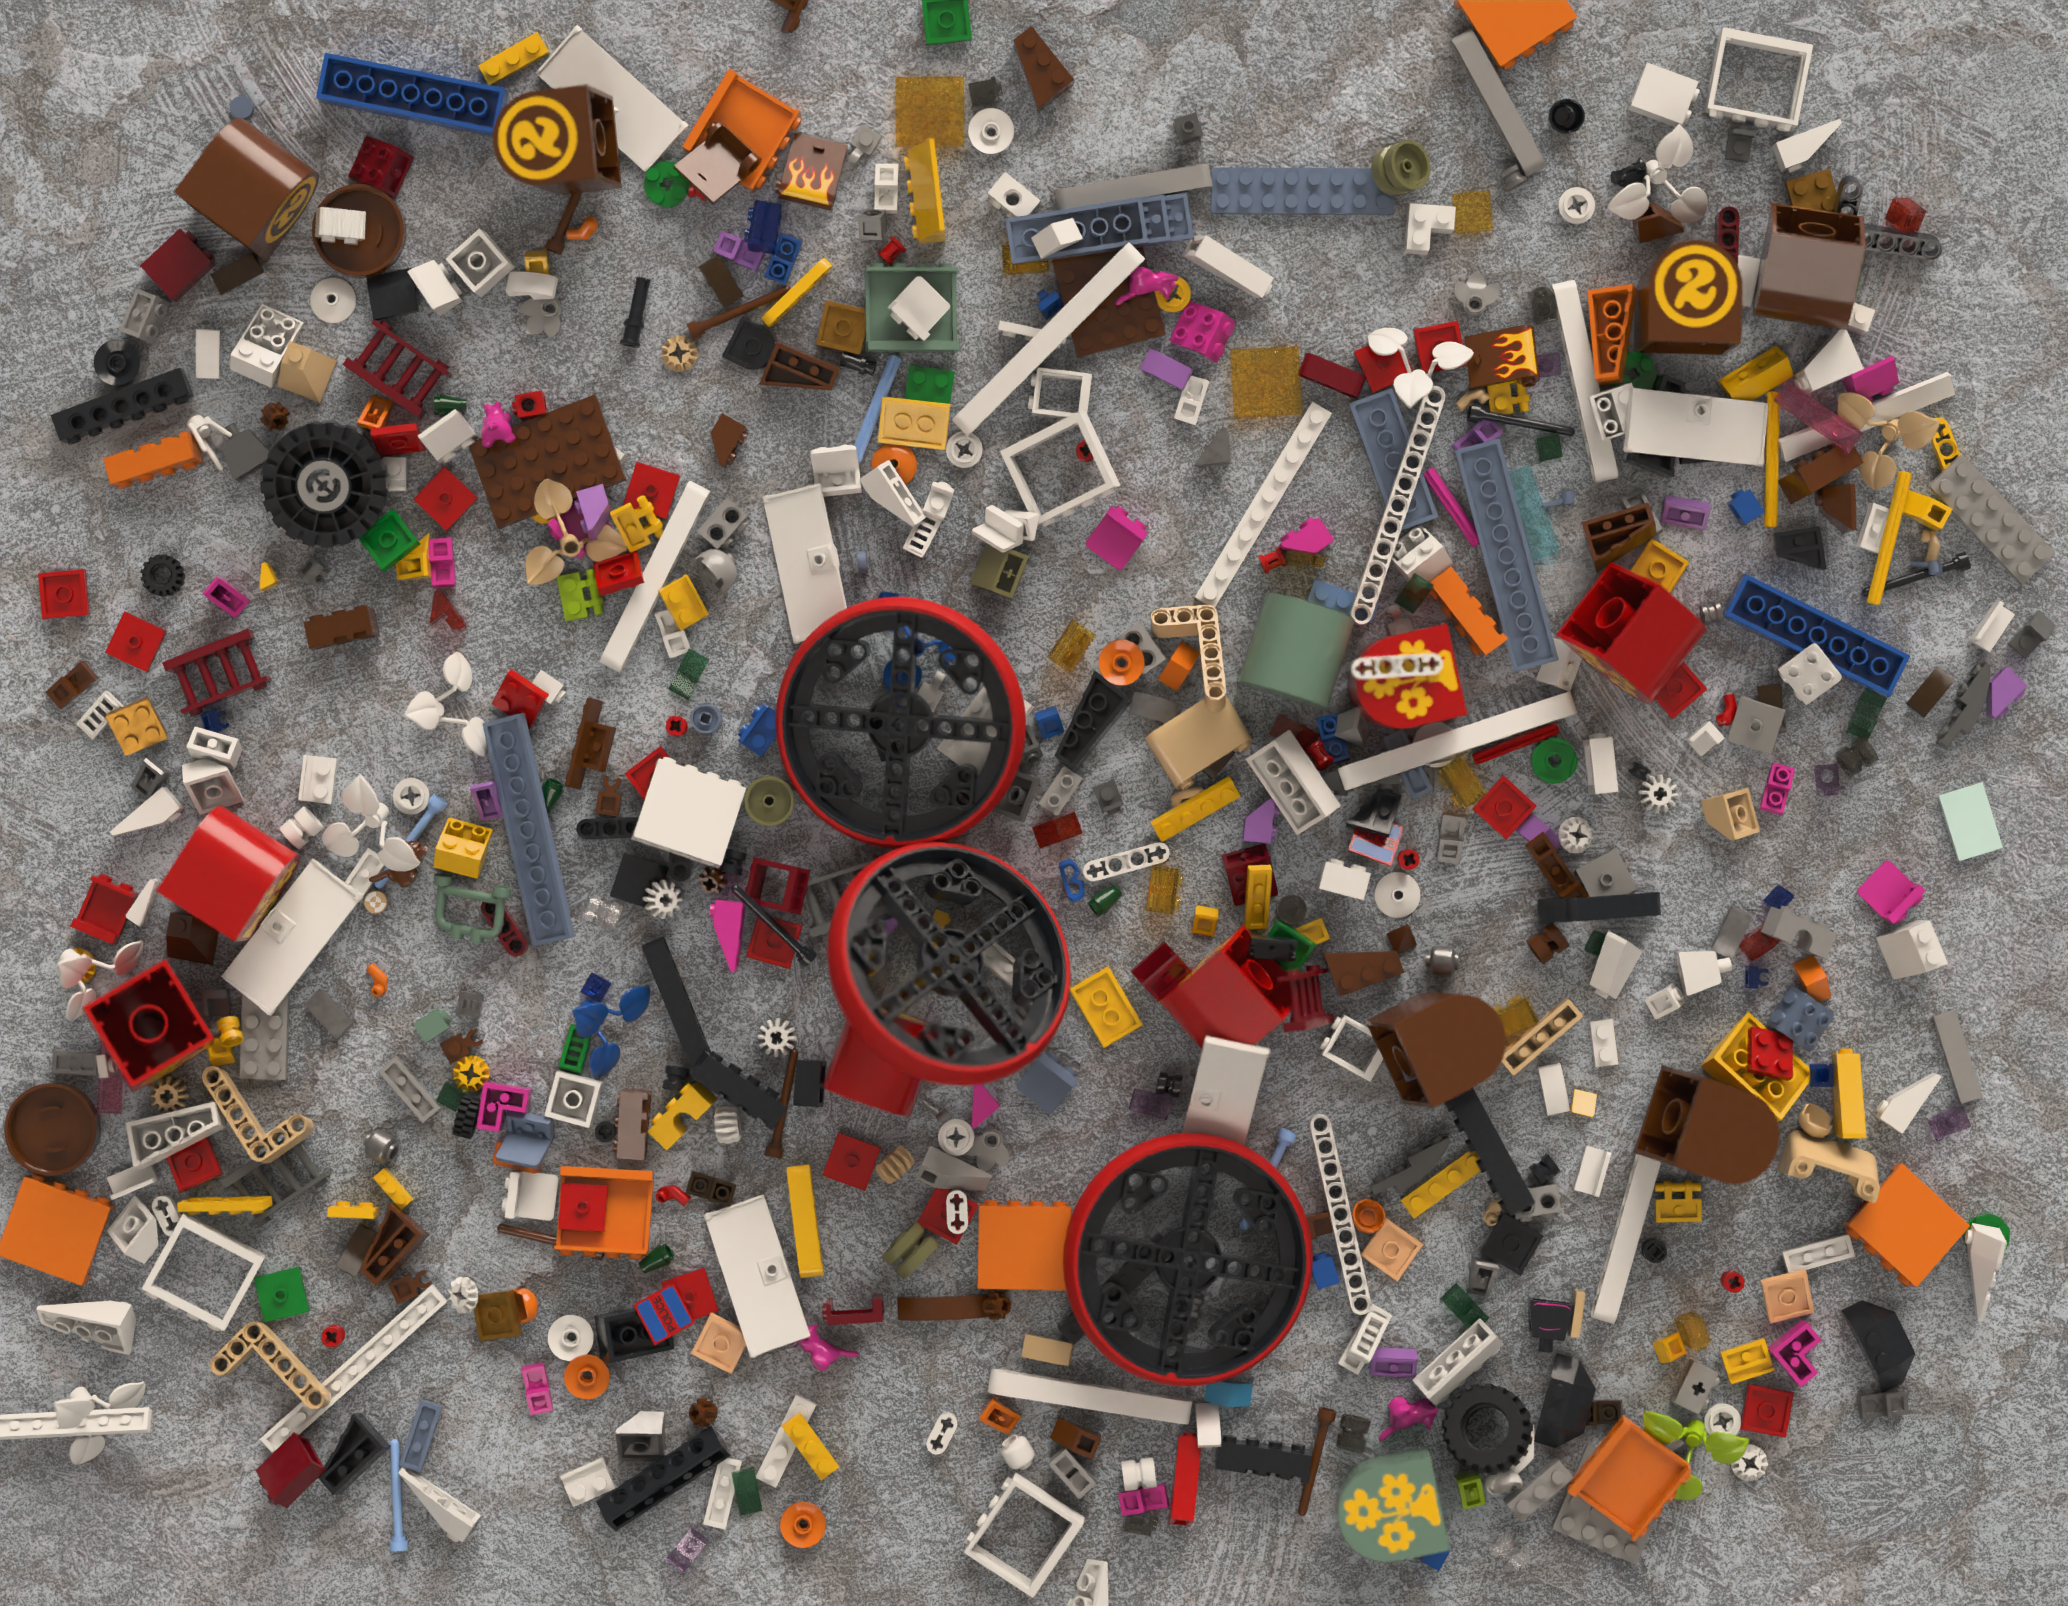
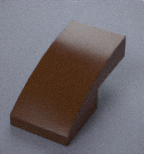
[45,661,98,709]

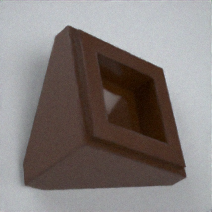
[1387,924,1417,954]

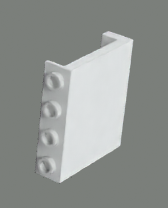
[631,757,746,868]

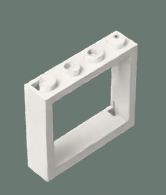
[1704,27,1813,132]
[1000,411,1121,527]
[142,1212,266,1331]
[964,1472,1085,1598]

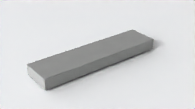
[1932,1009,1983,1104]

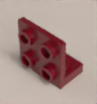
[348,136,414,199]
[1221,843,1278,906]

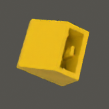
[433,818,493,879]

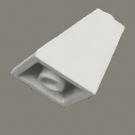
[1794,329,1864,396]
[1875,920,1948,980]

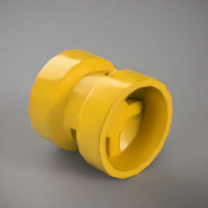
[216,1016,244,1047]

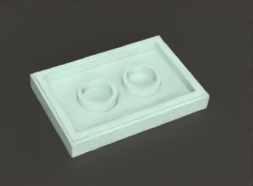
[1937,782,2003,861]

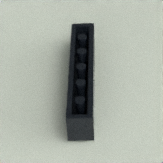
[1444,1088,1535,1217]

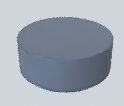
[230,96,254,120]
[856,550,868,574]

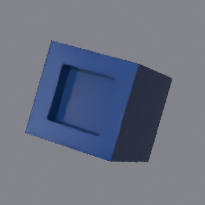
[1727,489,1764,526]
[1312,1252,1340,1290]

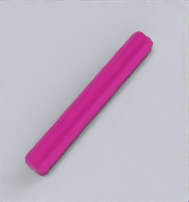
[1423,467,1480,547]

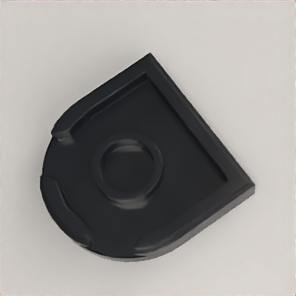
[722,316,775,370]

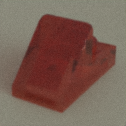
[430,589,469,632]
[1269,714,1320,752]

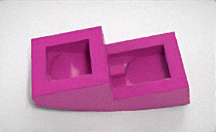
[429,538,456,588]
[521,1362,553,1415]
[1118,1483,1170,1516]

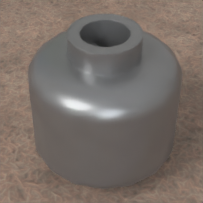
[1426,946,1458,976]
[363,1130,399,1164]

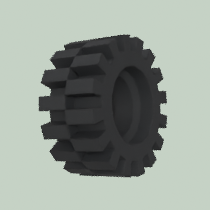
[140,554,185,597]
[452,1095,481,1140]

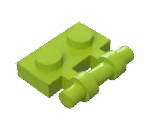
[556,569,604,622]

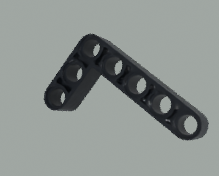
[1832,176,1942,260]
[576,817,692,882]
[1537,892,1661,923]

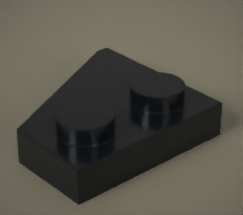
[1773,526,1827,570]
[1346,789,1402,838]

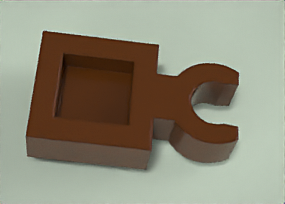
[595,776,622,817]
[440,1029,484,1064]
[388,1270,432,1305]

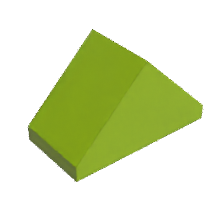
[1454,1470,1486,1510]

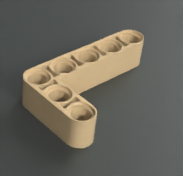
[1151,605,1226,712]
[202,1066,314,1164]
[210,1322,331,1409]

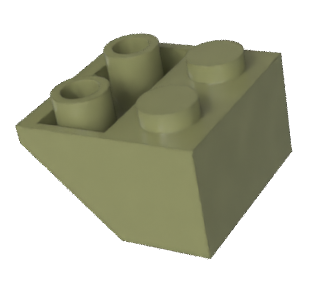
[970,543,1029,600]

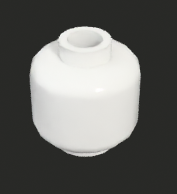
[1001,1435,1035,1470]

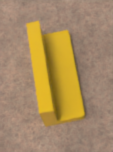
[1718,345,1794,401]

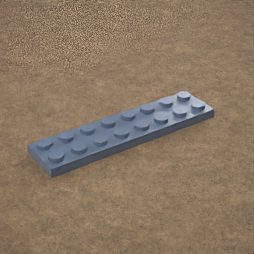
[1211,167,1394,215]

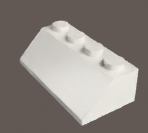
[937,687,1034,775]
[1246,730,1341,835]
[1413,1318,1504,1406]

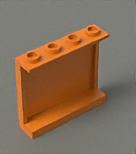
[1453,0,1577,71]
[682,68,802,193]
[1842,1163,1970,1287]
[554,1166,654,1260]
[0,1173,116,1286]
[977,1200,1071,1291]
[1567,1415,1691,1541]

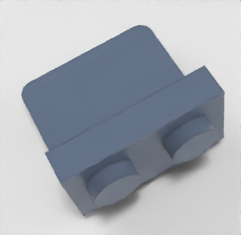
[1766,986,1834,1051]
[1017,1051,1079,1114]
[496,1110,555,1169]

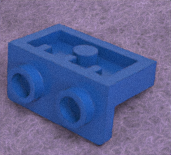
[738,704,776,757]

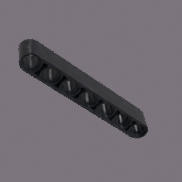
[642,936,711,1089]

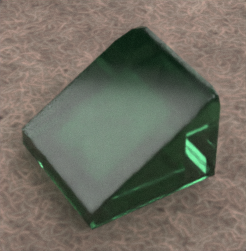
[1535,433,1563,462]
[1584,930,1606,957]
[436,1081,467,1112]

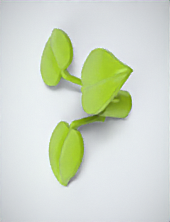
[1643,1411,1749,1501]

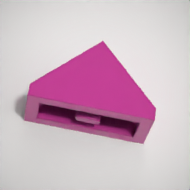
[202,576,250,618]
[971,1084,1000,1128]

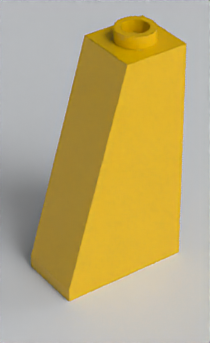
[1832,1048,1866,1139]

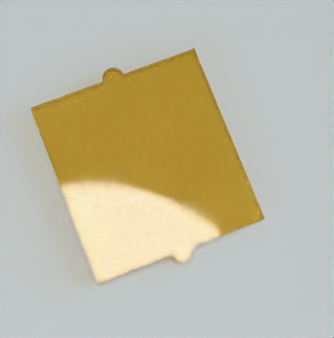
[1452,190,1493,235]

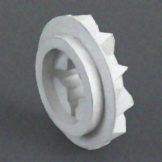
[1558,187,1595,224]
[946,431,983,468]
[393,778,430,815]
[1558,817,1594,853]
[938,1119,975,1156]
[448,1277,478,1314]
[1704,1403,1741,1435]
[1731,1444,1768,1482]

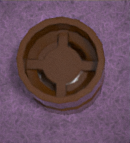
[1526,922,1569,965]

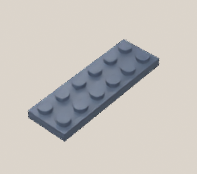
[1348,388,1438,533]

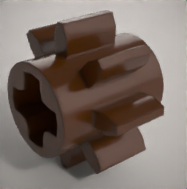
[260,402,290,431]
[698,866,728,895]
[983,1292,1011,1320]
[689,1398,718,1427]

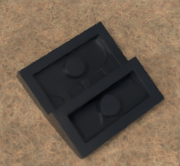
[366,268,420,321]
[610,853,669,907]

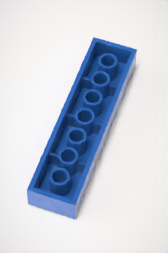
[316,53,509,137]
[1723,574,1910,698]

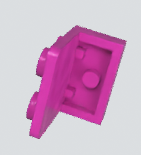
[1170,301,1236,363]
[547,504,612,560]
[1086,506,1148,570]
[1857,861,1925,924]

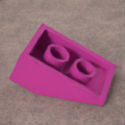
[709,899,746,972]

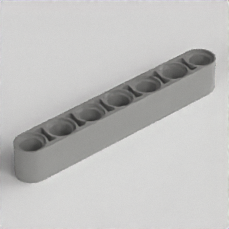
[1450,29,1546,177]
[1054,164,1213,210]

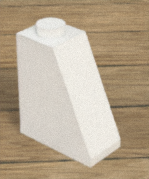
[1589,931,1642,999]

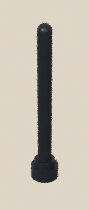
[1467,403,1575,436]
[1862,552,1971,597]
[731,884,817,967]

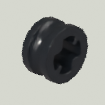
[1628,762,1651,781]
[595,1121,616,1142]

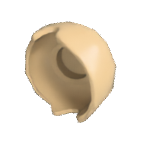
[1798,1103,1833,1138]

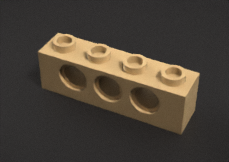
[1501,998,1583,1076]

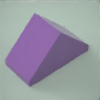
[470,781,503,821]
[1515,813,1561,851]

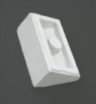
[1004,510,1039,541]

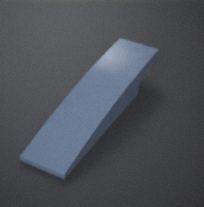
[1005,193,1194,265]

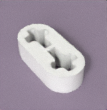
[946,1189,968,1234]
[152,1195,185,1237]
[926,1412,958,1455]

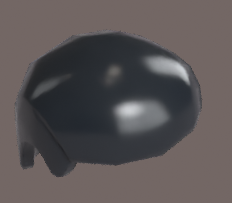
[1548,99,1585,134]

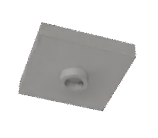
[1727,696,1786,754]
[1575,848,1637,897]

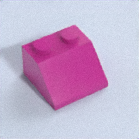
[1841,355,1899,402]

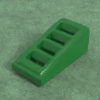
[558,1024,592,1076]

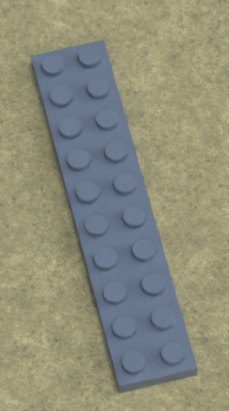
[1455,438,1559,672]
[482,713,575,946]

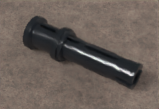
[620,277,651,348]

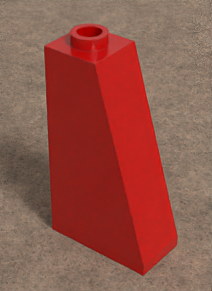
[1168,1432,1201,1526]

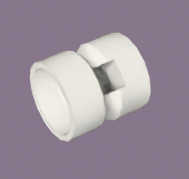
[280,806,324,850]
[1121,1457,1157,1491]

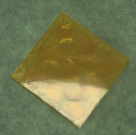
[896,77,965,147]
[1230,346,1303,419]

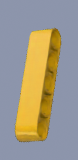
[787,1164,824,1278]

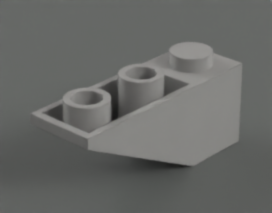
[915,1146,992,1191]

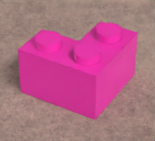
[476,1081,533,1132]
[1767,1319,1822,1387]

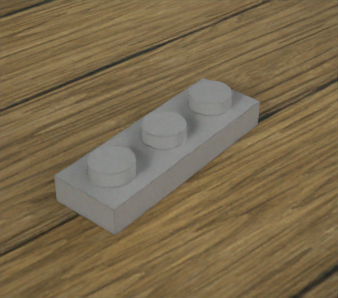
[378,1056,441,1123]

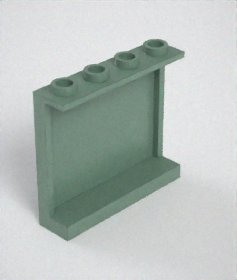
[864,263,959,353]

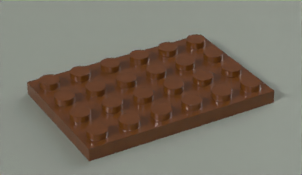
[1052,247,1166,358]
[469,394,627,529]

